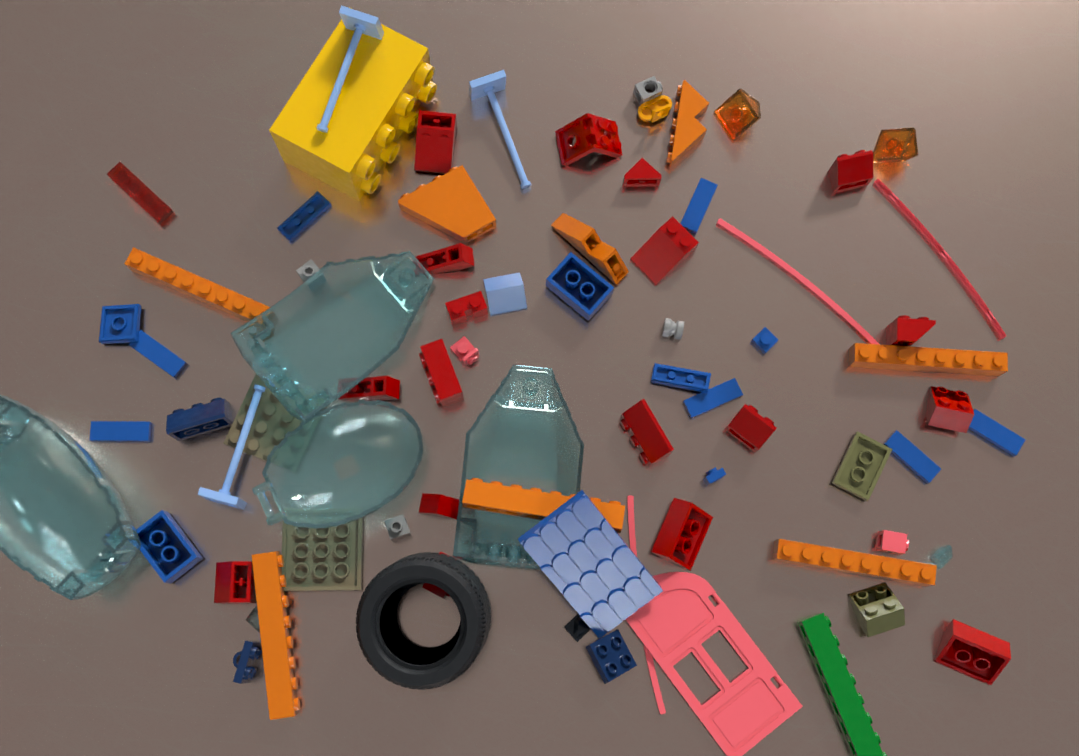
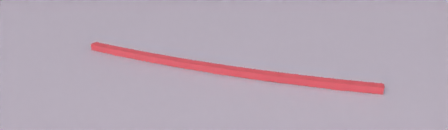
[873,179,1006,340]
[717,218,879,344]
[627,495,666,714]

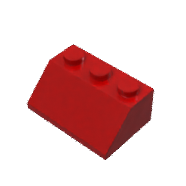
[620,399,674,467]
[651,498,713,571]
[935,619,1011,685]

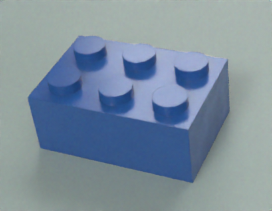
[546,252,614,321]
[129,510,203,584]

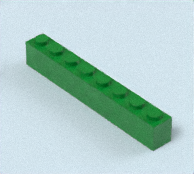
[797,613,887,756]

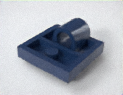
[586,629,637,684]
[233,640,262,684]

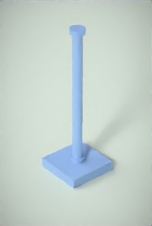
[316,5,384,133]
[469,70,531,189]
[197,384,266,510]

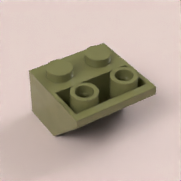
[849,582,905,637]

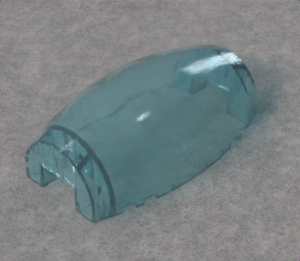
[0,395,141,600]

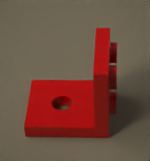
[555,113,623,166]

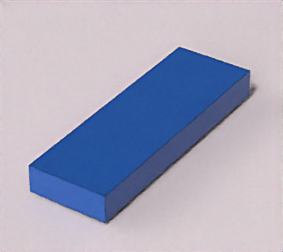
[680,178,718,234]
[277,191,332,243]
[129,330,187,379]
[651,363,711,393]
[683,378,743,419]
[968,409,1025,456]
[90,421,152,442]
[883,430,941,484]

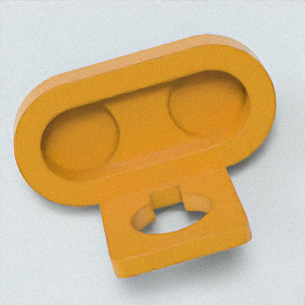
[638,95,672,123]

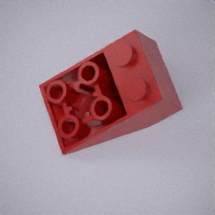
[414,110,457,174]

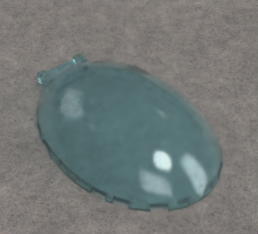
[252,399,423,529]

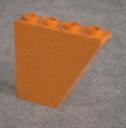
[397,165,496,244]

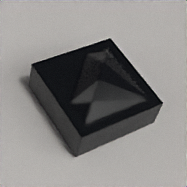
[564,614,591,642]

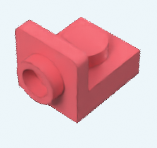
[450,336,479,366]

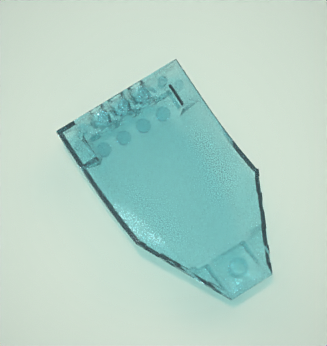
[231,251,434,422]
[453,365,584,570]

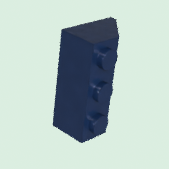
[166,397,234,441]

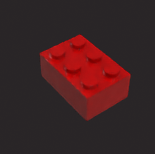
[418,339,464,408]

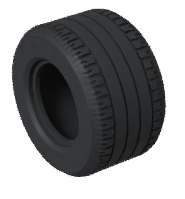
[356,552,491,690]

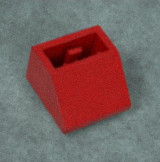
[827,150,873,192]
[886,315,936,346]
[926,386,974,433]
[725,404,777,452]
[214,561,256,603]

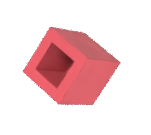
[876,530,909,555]

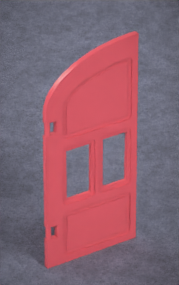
[625,572,803,756]

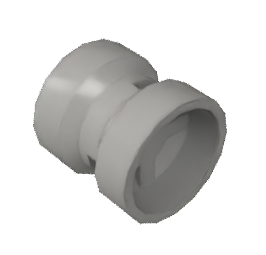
[662,318,684,340]

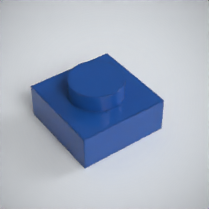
[751,327,778,354]
[703,467,726,486]

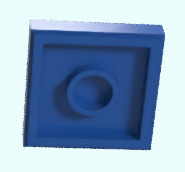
[99,304,142,344]

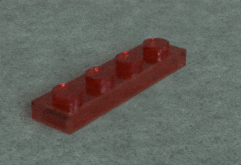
[107,162,173,224]

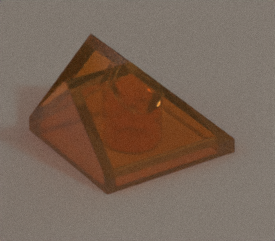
[714,88,761,141]
[873,127,918,163]

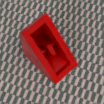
[623,158,662,185]
[419,493,461,520]

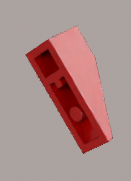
[413,243,474,276]
[338,376,400,401]

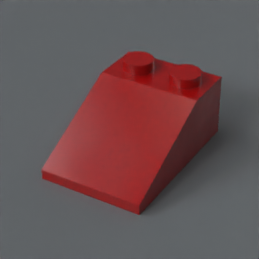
[630,216,699,285]

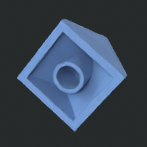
[483,272,527,316]

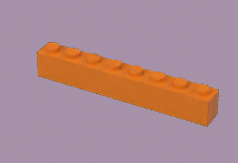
[124,247,275,330]
[849,343,1008,376]
[462,478,625,533]
[772,539,937,586]
[252,551,300,720]

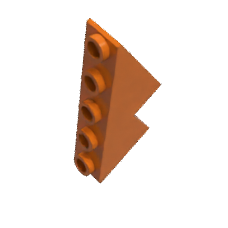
[666,80,709,168]
[551,213,629,285]

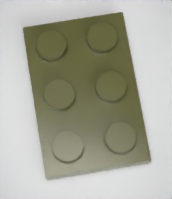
[832,431,892,501]

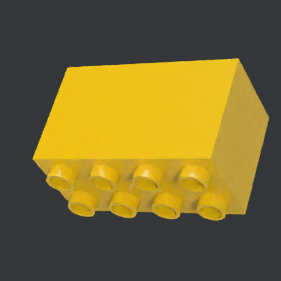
[269,7,437,201]

